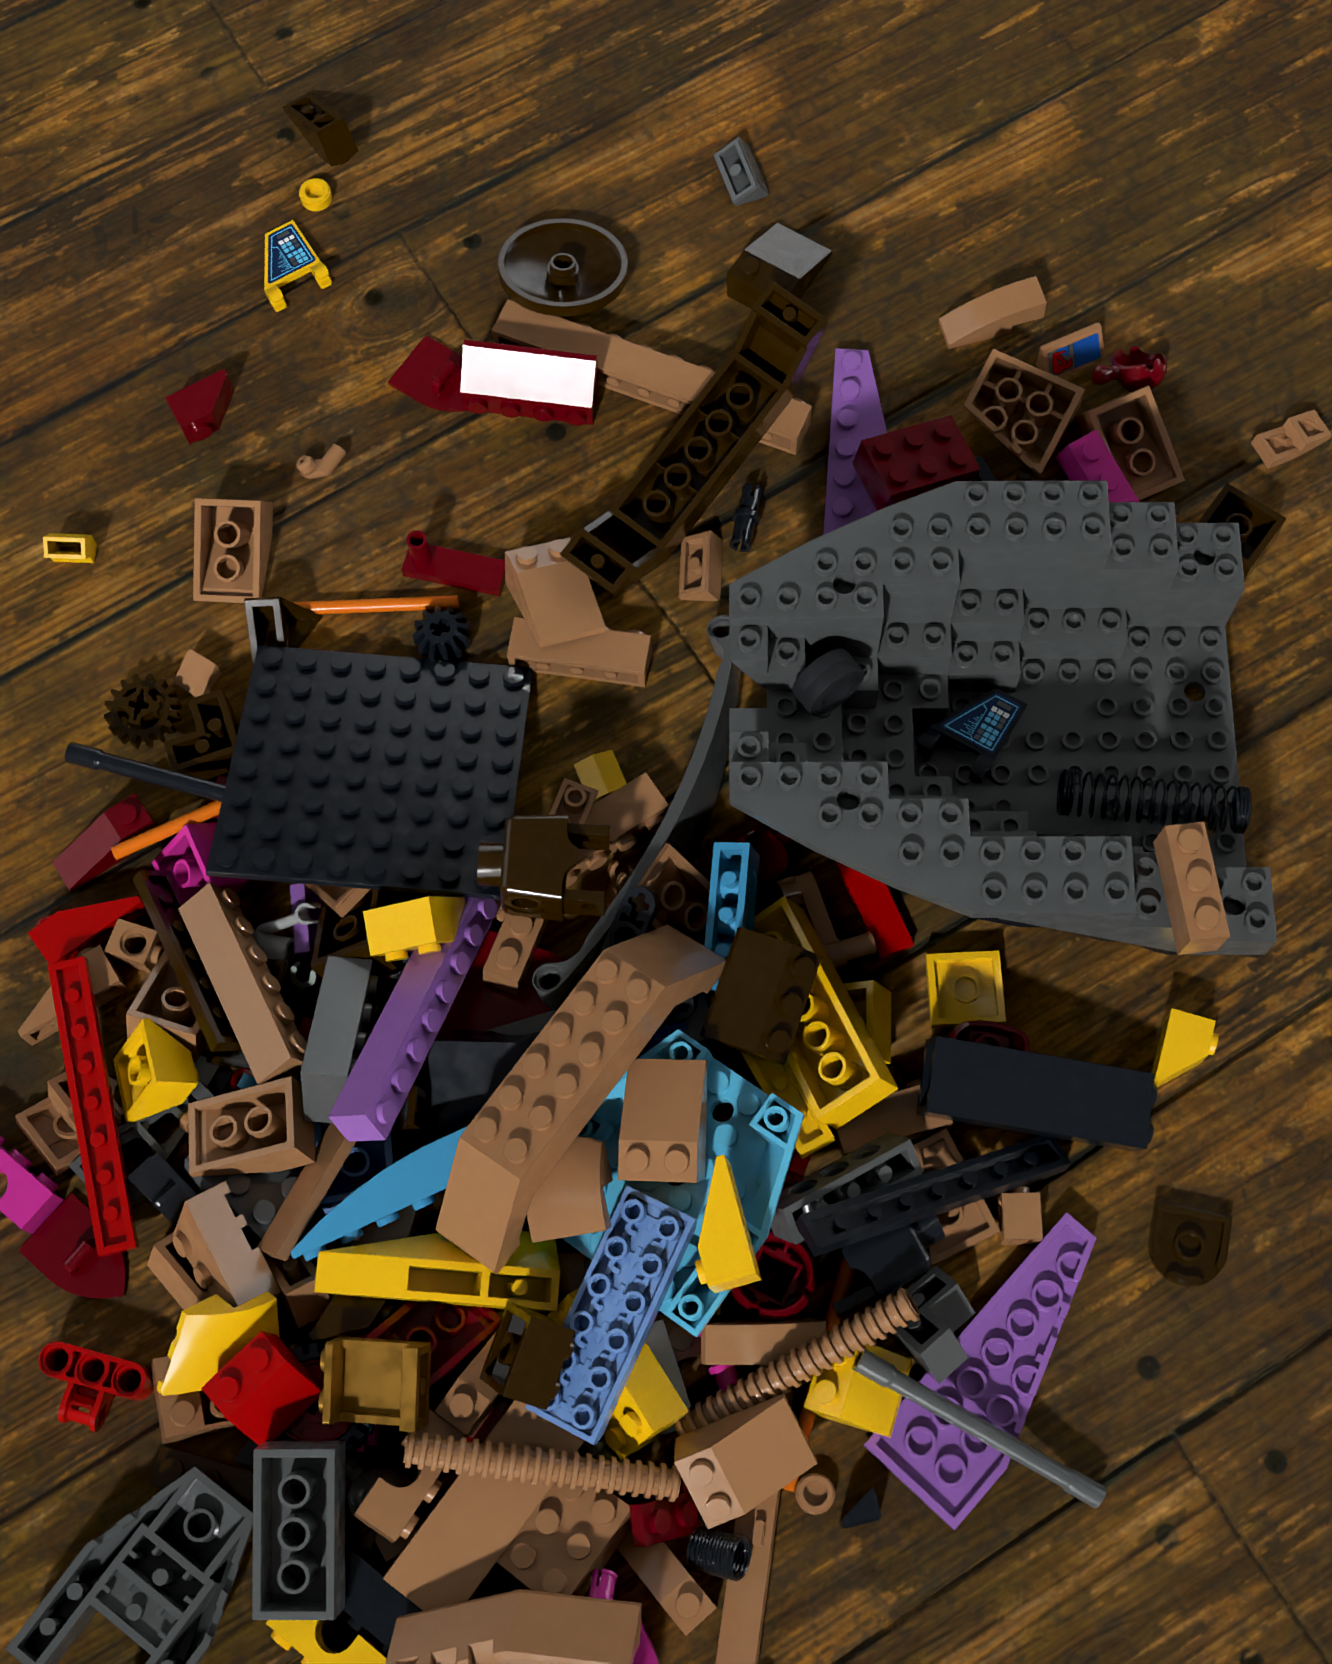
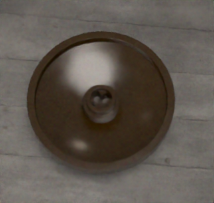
[498,218,628,317]

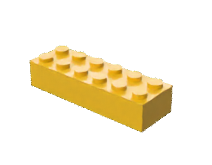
[754,896,899,1129]

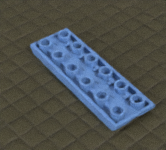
[525,1185,697,1445]

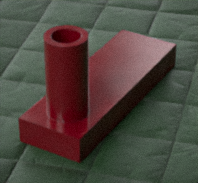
[401,530,505,597]

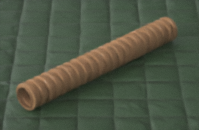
[674,1288,920,1436]
[403,1432,681,1502]

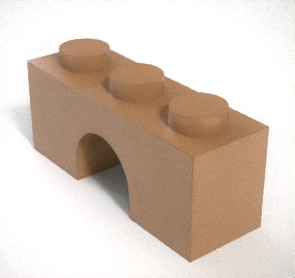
[353,1409,465,1543]

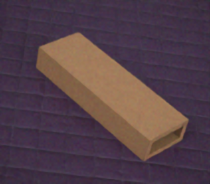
[383,1400,585,1611]

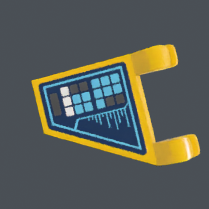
[264,220,332,312]

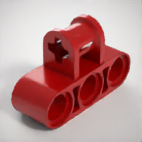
[38,1341,154,1432]

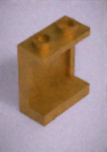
[318,1336,431,1432]

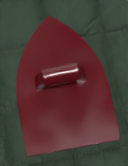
[388,335,469,412]
[18,1193,127,1299]

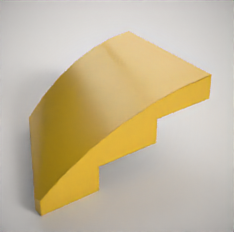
[157,1291,280,1396]

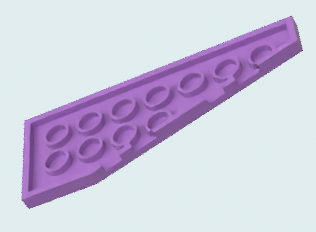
[863,1212,1096,1530]

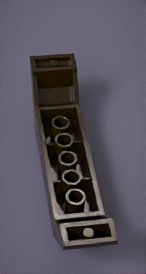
[560,280,828,596]

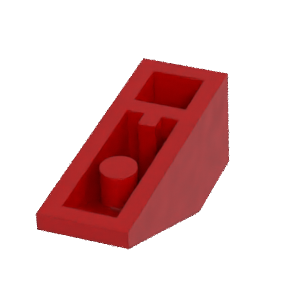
[28,896,148,964]

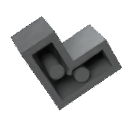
[889,1265,975,1384]

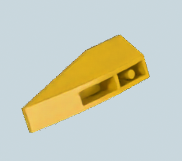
[314,1230,560,1313]

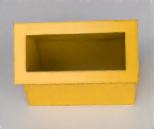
[43,533,97,563]
[574,750,627,804]

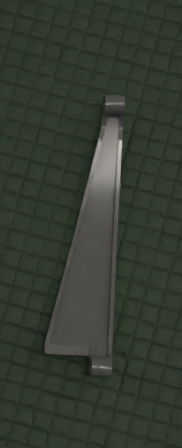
[532,615,741,1011]

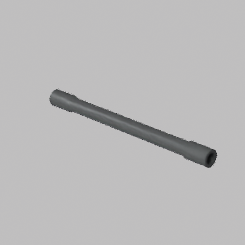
[852,1350,1107,1509]

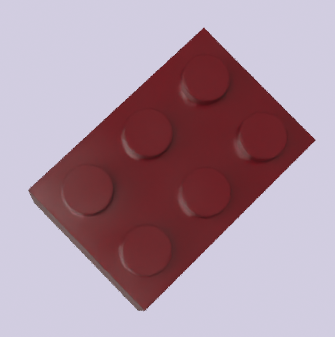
[852,415,981,511]

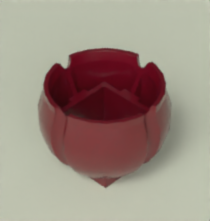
[730,1230,817,1321]

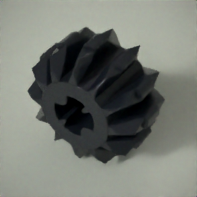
[413,604,472,662]

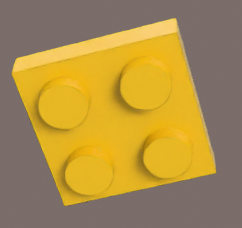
[925,950,1006,1029]

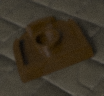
[1148,1200,1233,1287]

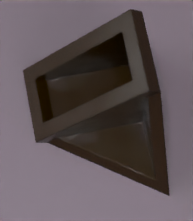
[244,597,323,665]

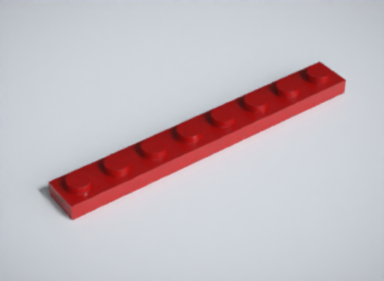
[47,956,139,1257]

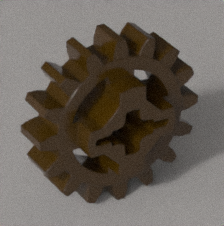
[104,674,182,749]

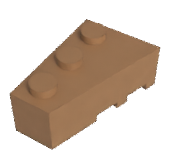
[173,1181,281,1308]

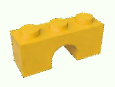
[266,1620,387,1664]

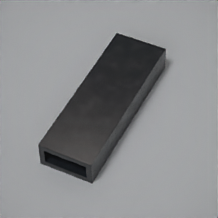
[916,1036,1157,1151]

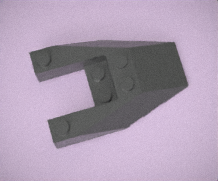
[6,1467,253,1664]

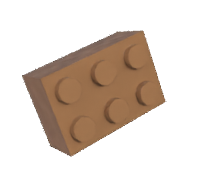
[496,1483,632,1596]

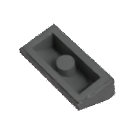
[713,137,770,206]

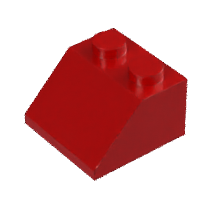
[201,1331,322,1445]

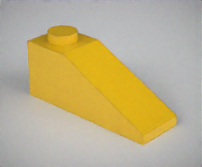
[695,1155,762,1293]

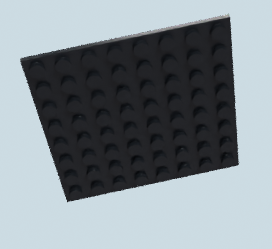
[206,645,533,900]

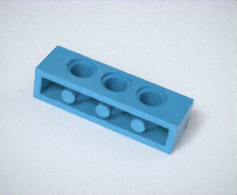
[704,842,760,998]

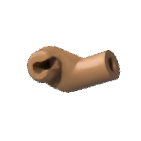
[296,444,346,479]

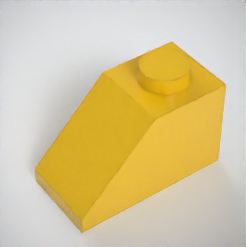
[1151,1008,1219,1087]

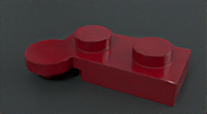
[629,1479,699,1547]

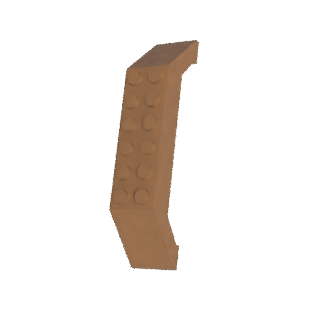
[435,925,726,1275]

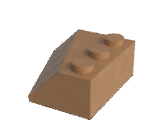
[963,349,1085,477]

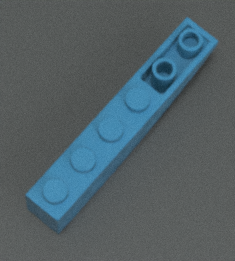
[290,1126,468,1261]

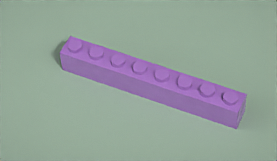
[328,895,499,1142]

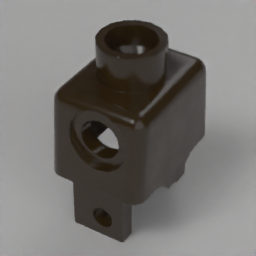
[477,815,610,922]

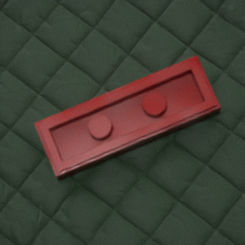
[836,862,914,961]

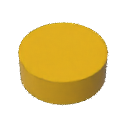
[299,178,332,211]

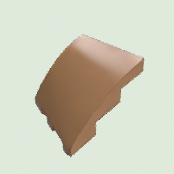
[15,1071,126,1176]
[527,1136,613,1243]

